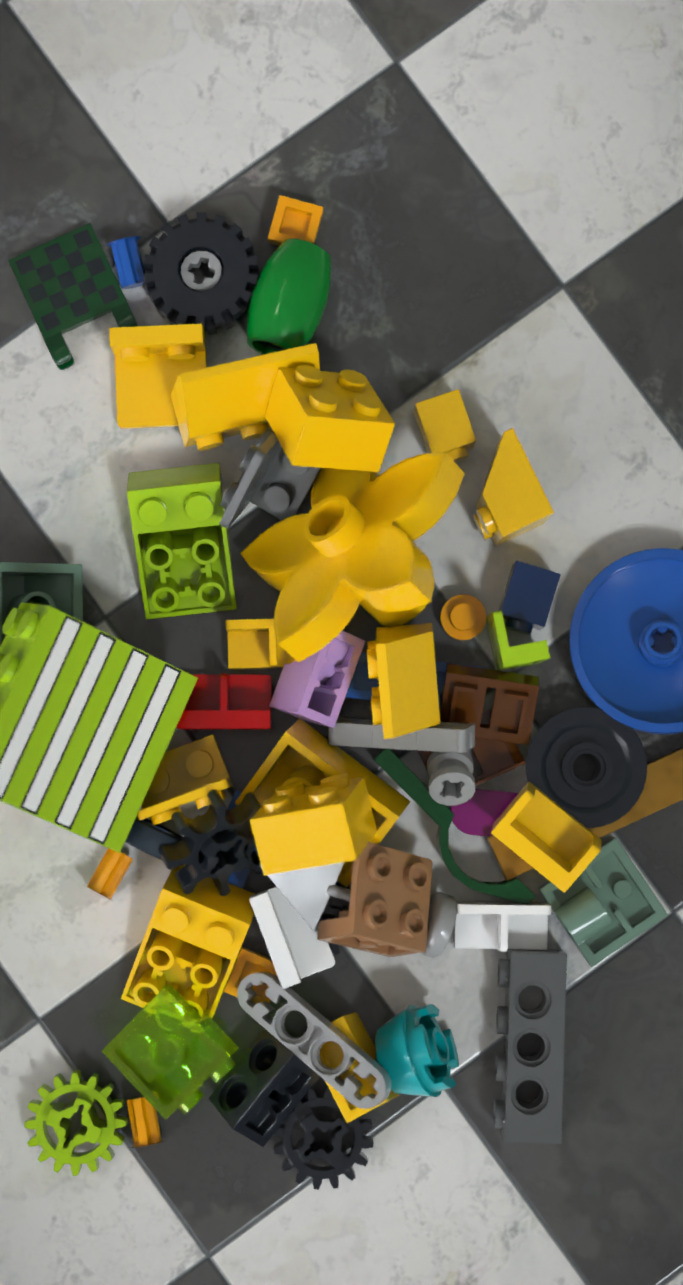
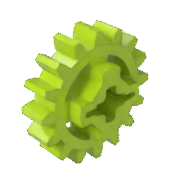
[24,1070,128,1176]

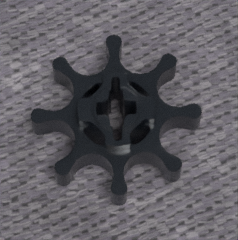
[158,790,263,896]

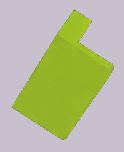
[486,610,550,671]

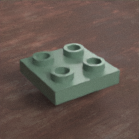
[538,837,668,967]

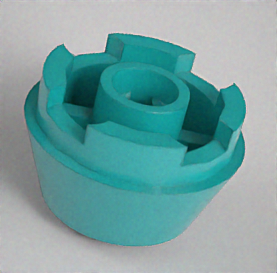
[375,1004,459,1097]

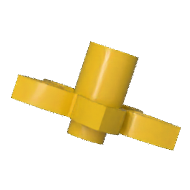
[241,452,465,663]

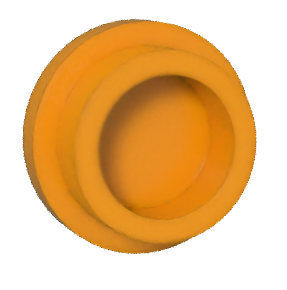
[440,594,486,640]

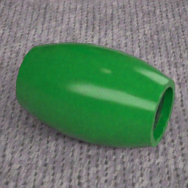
[247,238,331,355]

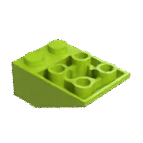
[127,462,237,619]

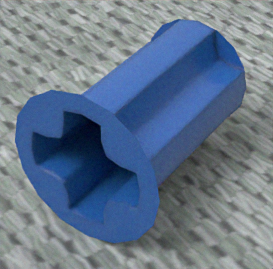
[106,236,145,289]

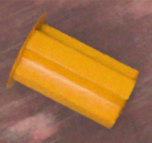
[84,848,133,900]
[126,1095,166,1148]

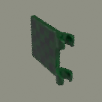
[8,223,138,370]

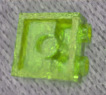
[102,984,239,1120]

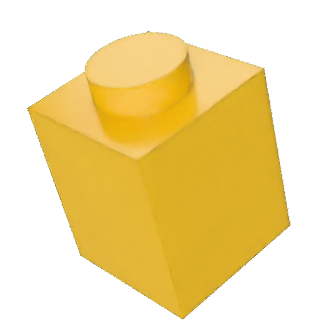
[413,389,476,462]

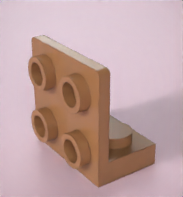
[317,842,433,957]

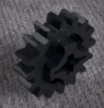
[273,1086,374,1190]

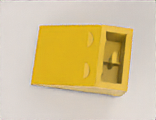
[121,865,255,1034]

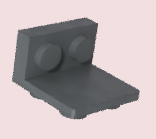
[219,428,322,529]

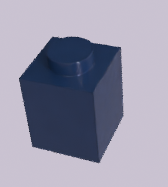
[498,560,561,635]

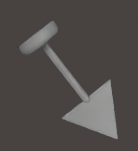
[259,862,457,958]

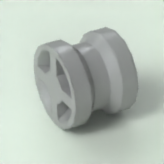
[427,752,475,806]

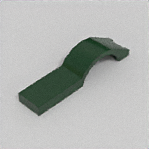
[373,749,536,905]

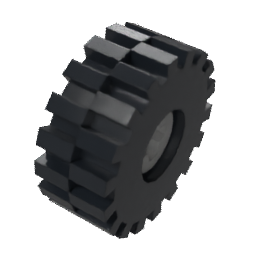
[143,212,260,335]

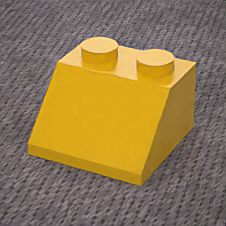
[473,428,554,547]

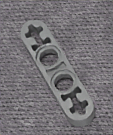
[237,972,391,1109]

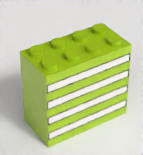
[0,602,198,853]

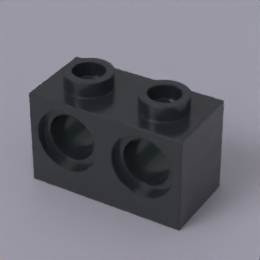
[209,1029,320,1147]

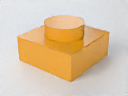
[267,195,324,246]
[224,947,278,1004]

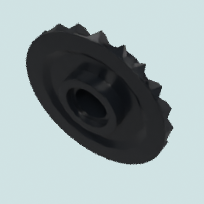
[525,707,647,828]

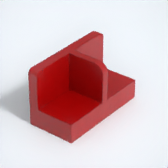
[177,673,272,730]

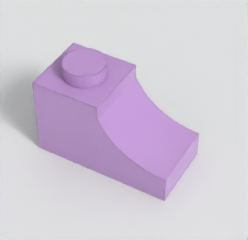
[269,631,365,728]

